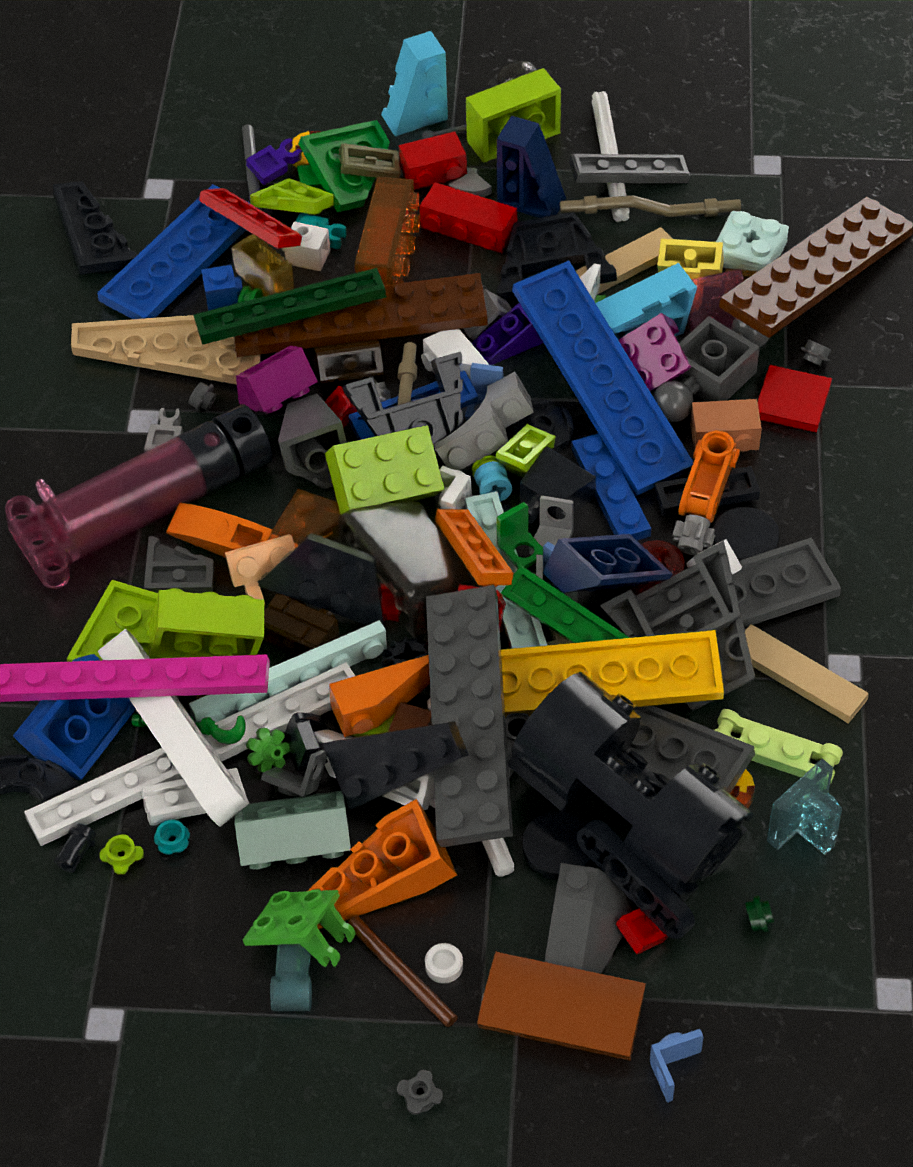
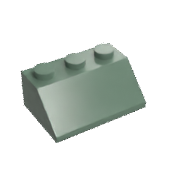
[235,791,351,869]

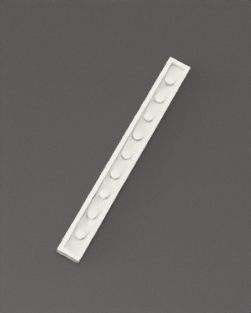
[24,662,355,846]

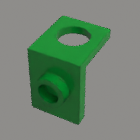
[497,502,543,569]

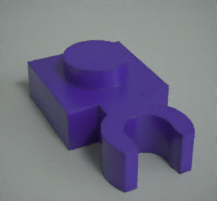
[246,138,302,186]

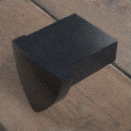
[284,712,327,771]

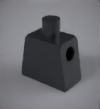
[520,446,596,524]

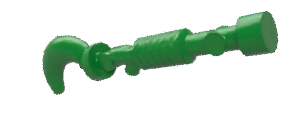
[132,713,246,745]

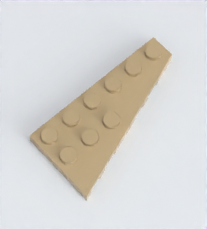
[71,315,261,384]

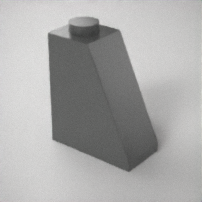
[278,393,347,489]

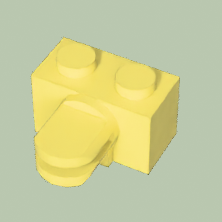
[657,239,724,314]

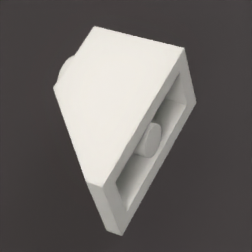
[421,329,489,381]

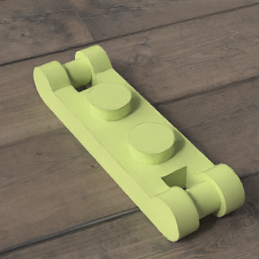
[714,709,843,785]

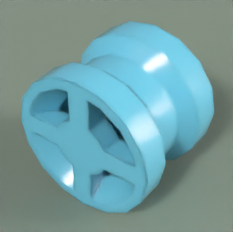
[474,461,512,502]

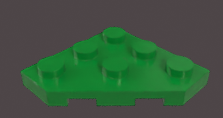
[298,120,390,213]

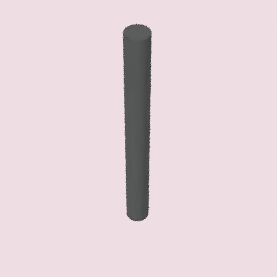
[242,125,262,211]

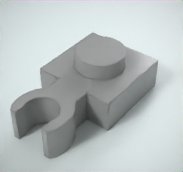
[144,408,183,458]

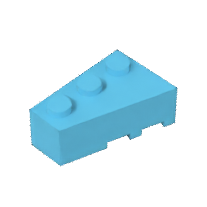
[382,31,448,137]
[596,263,697,340]

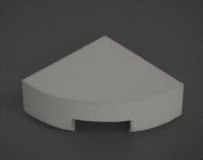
[450,170,492,197]

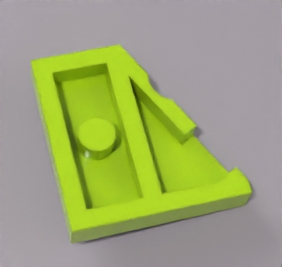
[250,178,334,215]

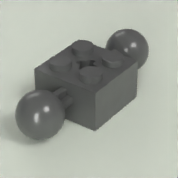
[653,316,769,422]

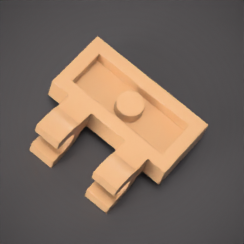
[225,534,295,605]

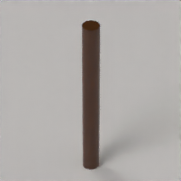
[347,915,458,1028]

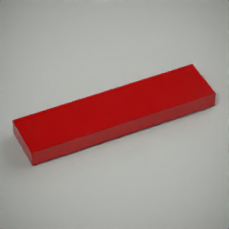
[199,188,302,249]

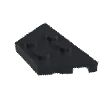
[258,533,386,627]

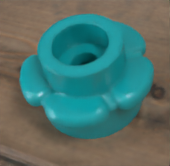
[154,820,190,855]

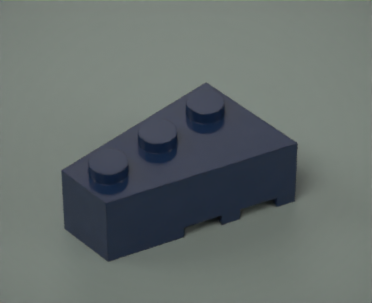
[497,115,566,218]

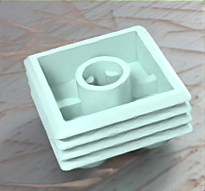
[716,211,789,275]

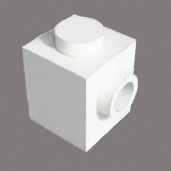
[281,222,330,271]

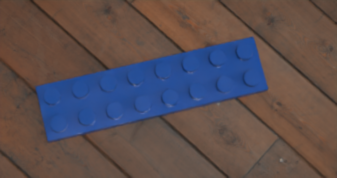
[512,261,694,496]

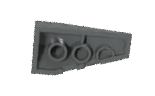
[545,863,633,974]

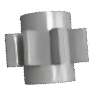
[672,514,715,555]

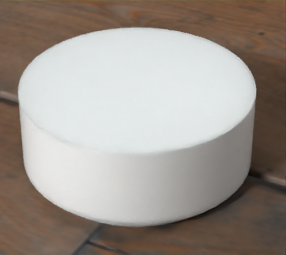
[425,943,463,983]

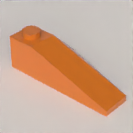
[308,799,457,929]

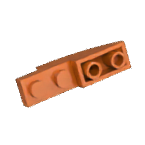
[166,503,298,558]

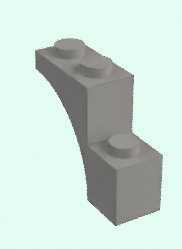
[435,372,534,470]

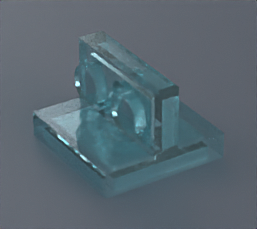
[767,759,843,855]

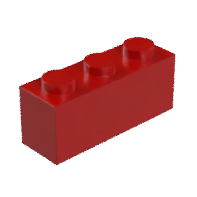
[419,182,517,253]

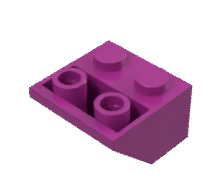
[236,346,318,414]

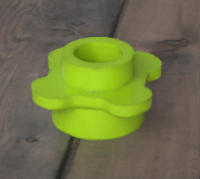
[99,834,144,874]

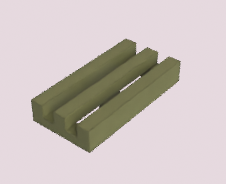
[339,143,401,180]

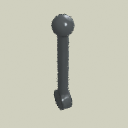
[422,124,467,139]

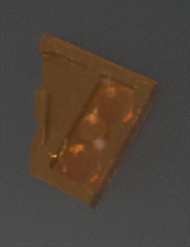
[272,489,356,544]

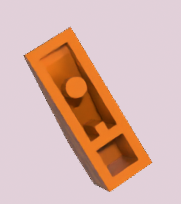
[329,655,430,737]

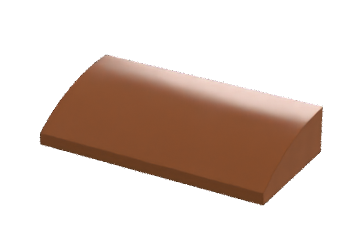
[477,952,646,1061]

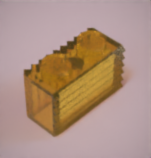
[231,234,295,296]

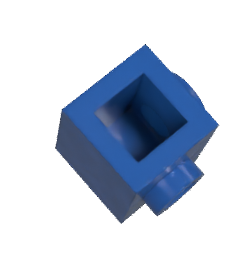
[201,265,242,311]

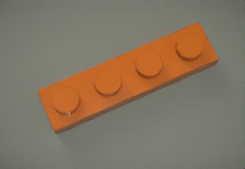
[435,509,514,587]

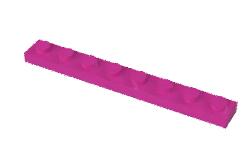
[0,654,270,702]

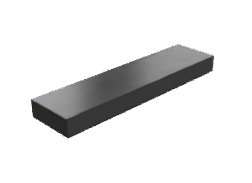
[569,154,691,183]

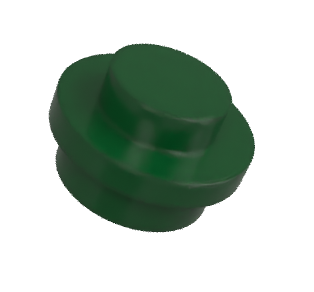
[745,895,774,933]

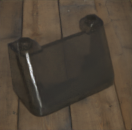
[338,499,482,639]

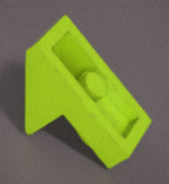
[495,424,556,478]

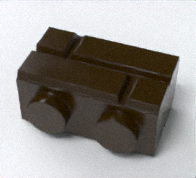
[314,340,384,384]
[263,593,339,656]

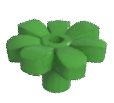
[246,727,290,773]

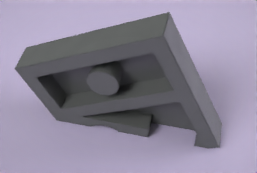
[144,536,215,593]

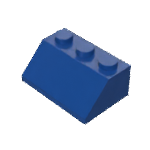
[13,654,136,780]

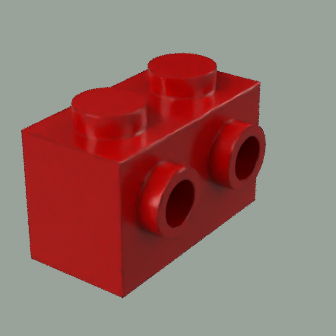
[399,131,467,190]

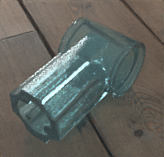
[270,944,312,1011]

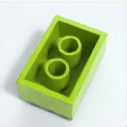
[466,68,561,163]
[325,425,444,517]
[148,588,264,659]

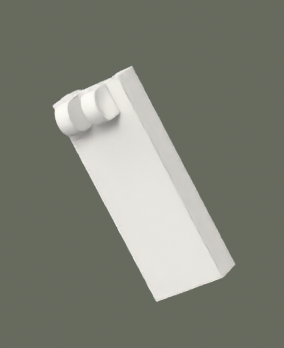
[142,768,246,826]

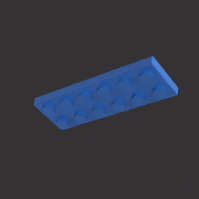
[97,185,260,319]

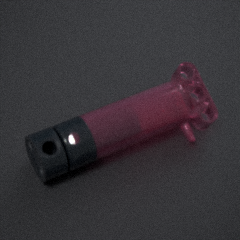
[5,404,273,589]

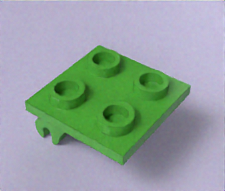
[243,889,356,967]

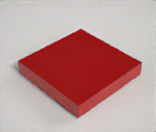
[757,365,832,433]

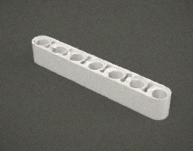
[98,629,249,827]

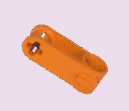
[679,430,740,523]

